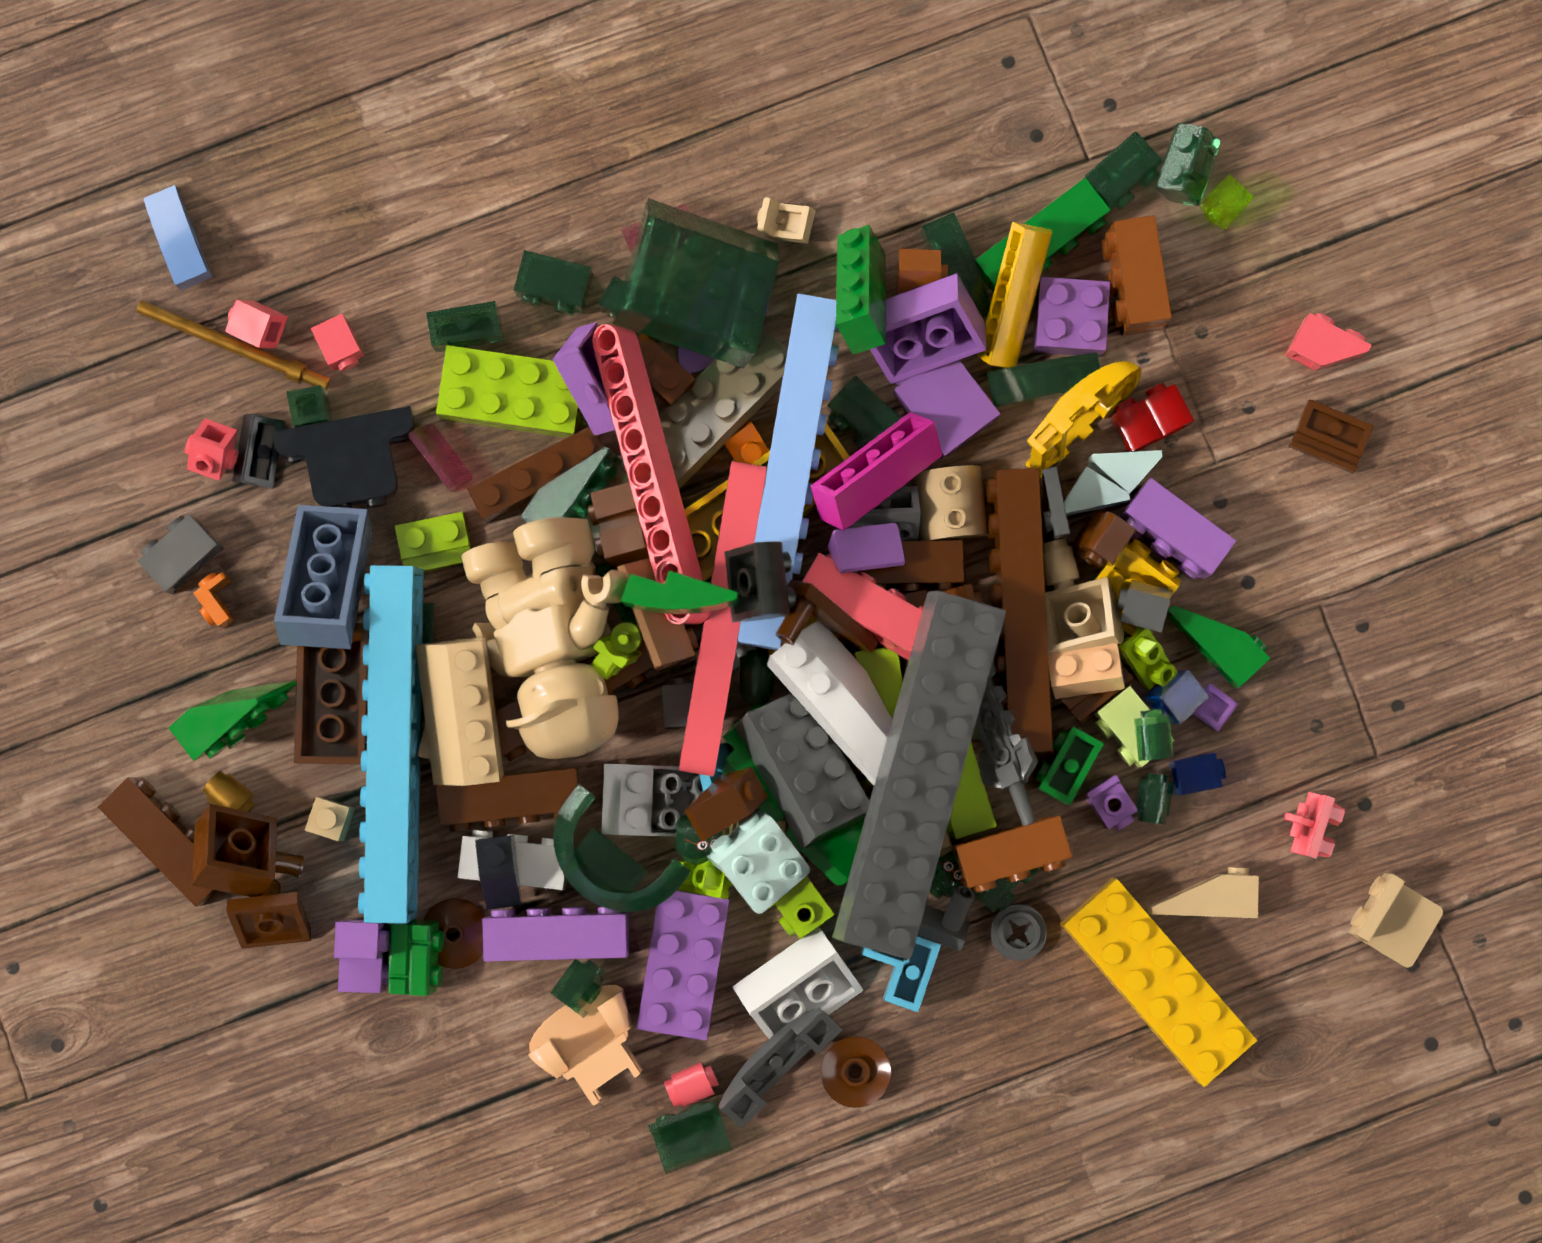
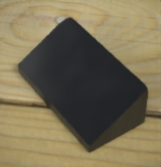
[232,414,285,489]

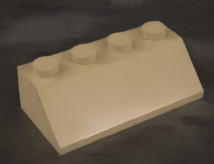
[416,637,504,786]

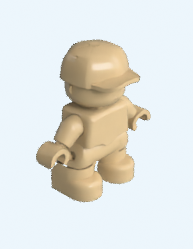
[454,517,629,759]

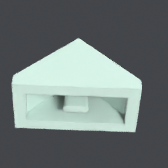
[1088,450,1162,494]
[1064,467,1130,516]

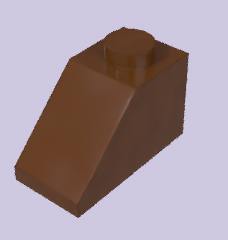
[685,767,768,841]

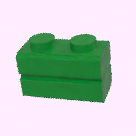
[388,919,444,996]

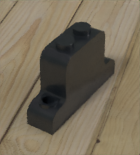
[272,406,415,508]

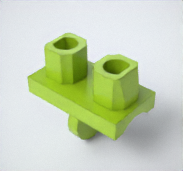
[591,622,642,679]
[1118,626,1177,690]
[670,855,733,900]

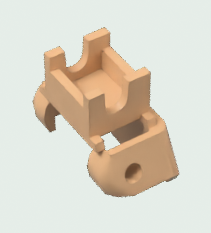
[528,984,643,1106]

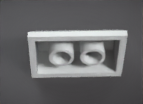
[732,926,864,1039]

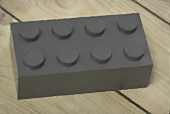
[735,693,870,850]

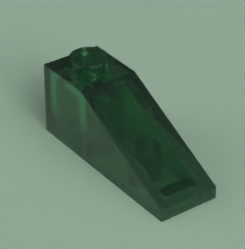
[920,212,991,318]

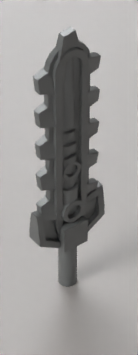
[972,662,1038,826]

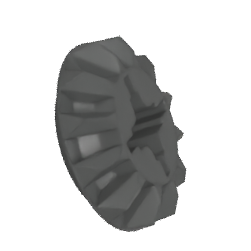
[990,904,1047,961]

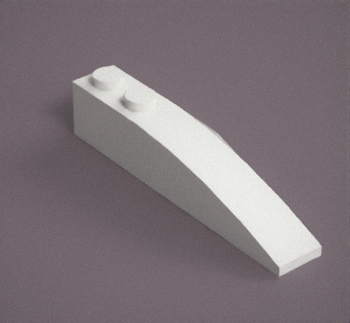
[767,621,892,785]

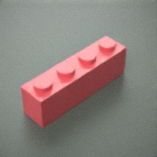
[802,553,924,660]

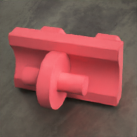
[1284,792,1345,859]

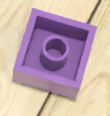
[1032,277,1110,357]

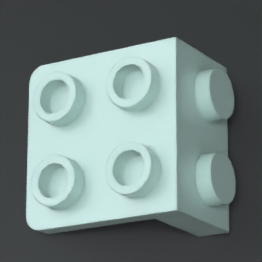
[706,809,810,914]

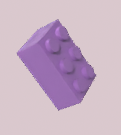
[870,273,986,384]
[1119,478,1236,581]

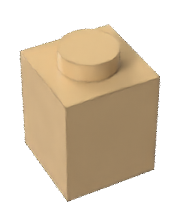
[305,797,355,841]

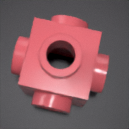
[185,418,239,481]

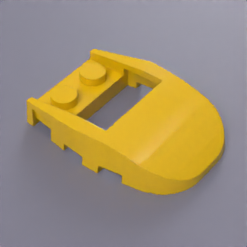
[1025,361,1142,480]

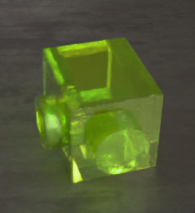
[1199,174,1254,231]

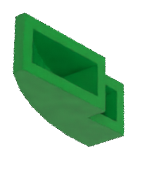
[621,571,741,614]

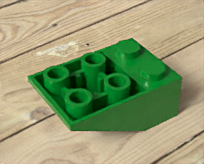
[168,680,297,761]

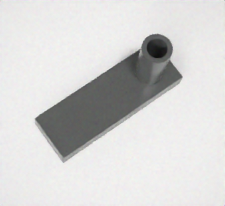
[918,886,975,952]

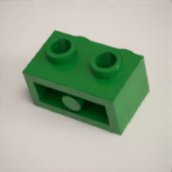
[1034,726,1104,805]

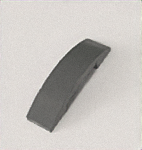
[718,1007,843,1128]

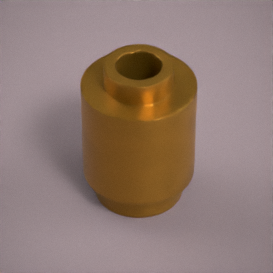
[202,770,256,812]

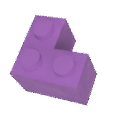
[334,919,390,993]

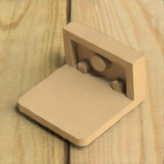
[1348,873,1443,967]

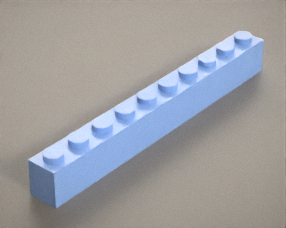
[737,293,840,650]

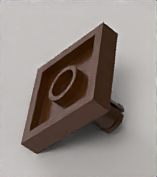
[226,879,311,949]

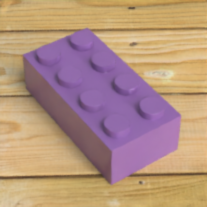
[637,887,730,1040]
[483,905,630,962]

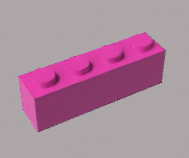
[811,412,943,531]

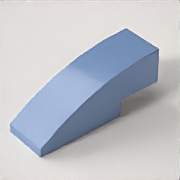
[143,185,213,290]

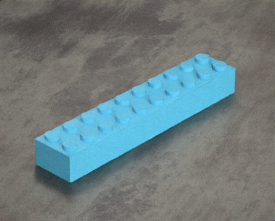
[358,566,424,923]

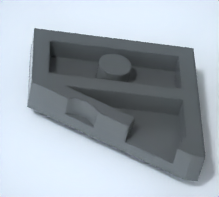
[1041,467,1070,542]

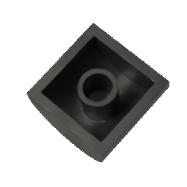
[725,542,795,623]

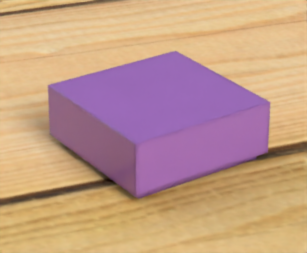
[1189,683,1239,732]

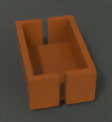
[1101,215,1172,336]
[952,815,1072,892]

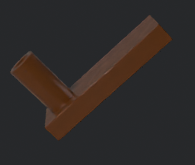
[775,580,879,653]

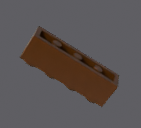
[467,427,610,524]
[436,768,582,832]
[98,777,218,907]

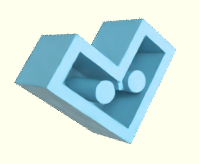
[861,935,941,1012]

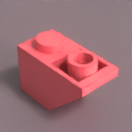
[1285,313,1372,371]

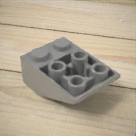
[601,764,714,838]

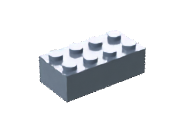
[274,505,372,649]

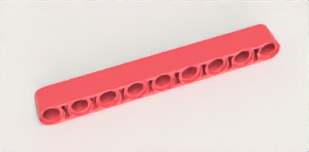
[592,324,710,624]
[679,461,767,777]

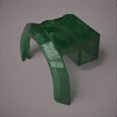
[553,784,692,912]

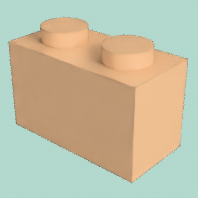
[1048,643,1125,699]

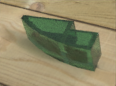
[987,352,1100,407]

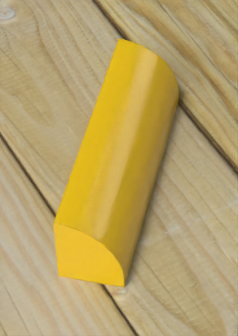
[977,222,1053,368]

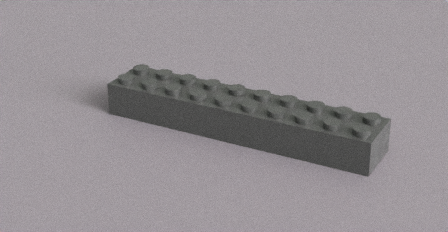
[833,591,1006,960]

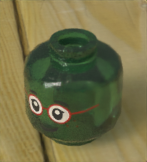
[674,814,721,864]
[929,850,963,899]

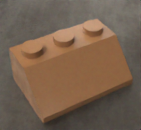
[617,558,699,672]

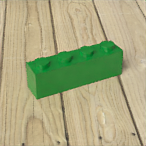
[973,177,1110,294]
[836,225,886,355]

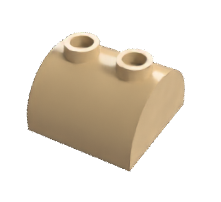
[912,465,988,541]
[1045,577,1124,654]

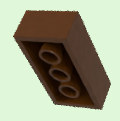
[294,623,369,765]

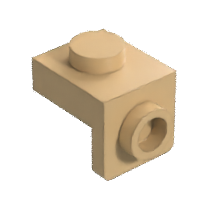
[757,197,815,244]

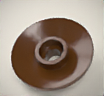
[423,899,486,969]
[821,1036,891,1108]

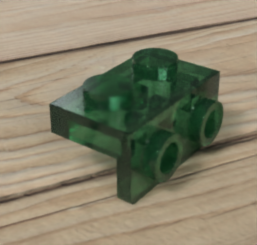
[648,1101,733,1174]

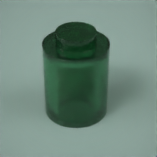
[1134,709,1174,761]

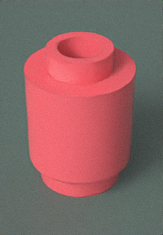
[664,1062,719,1108]

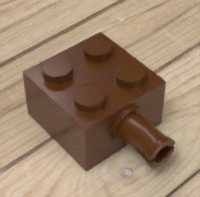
[192,804,304,897]

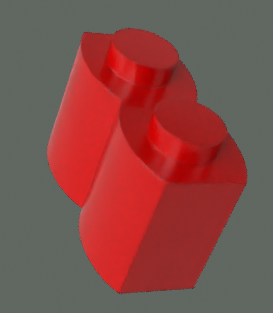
[1110,382,1194,452]

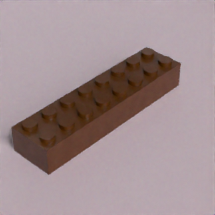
[986,468,1053,753]

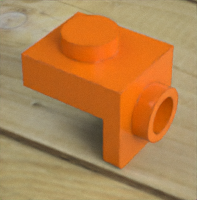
[724,420,769,464]
[193,572,236,629]

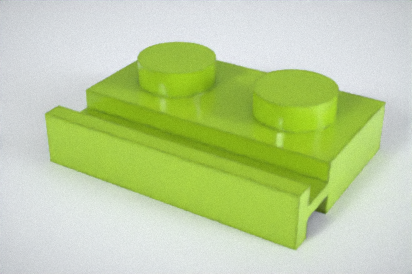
[395,512,471,572]

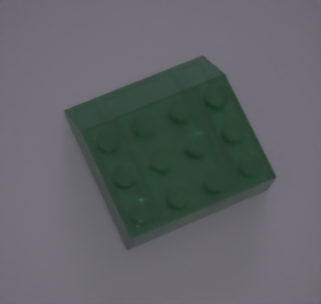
[612,198,779,368]

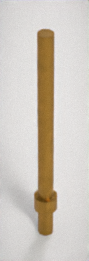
[136,300,331,391]

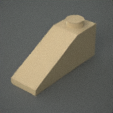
[1147,867,1259,918]

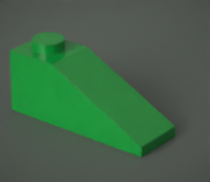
[1166,605,1271,689]

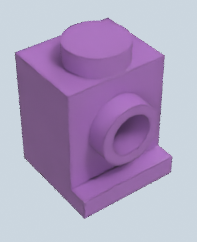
[1083,775,1138,831]

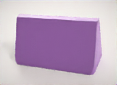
[827,523,905,573]

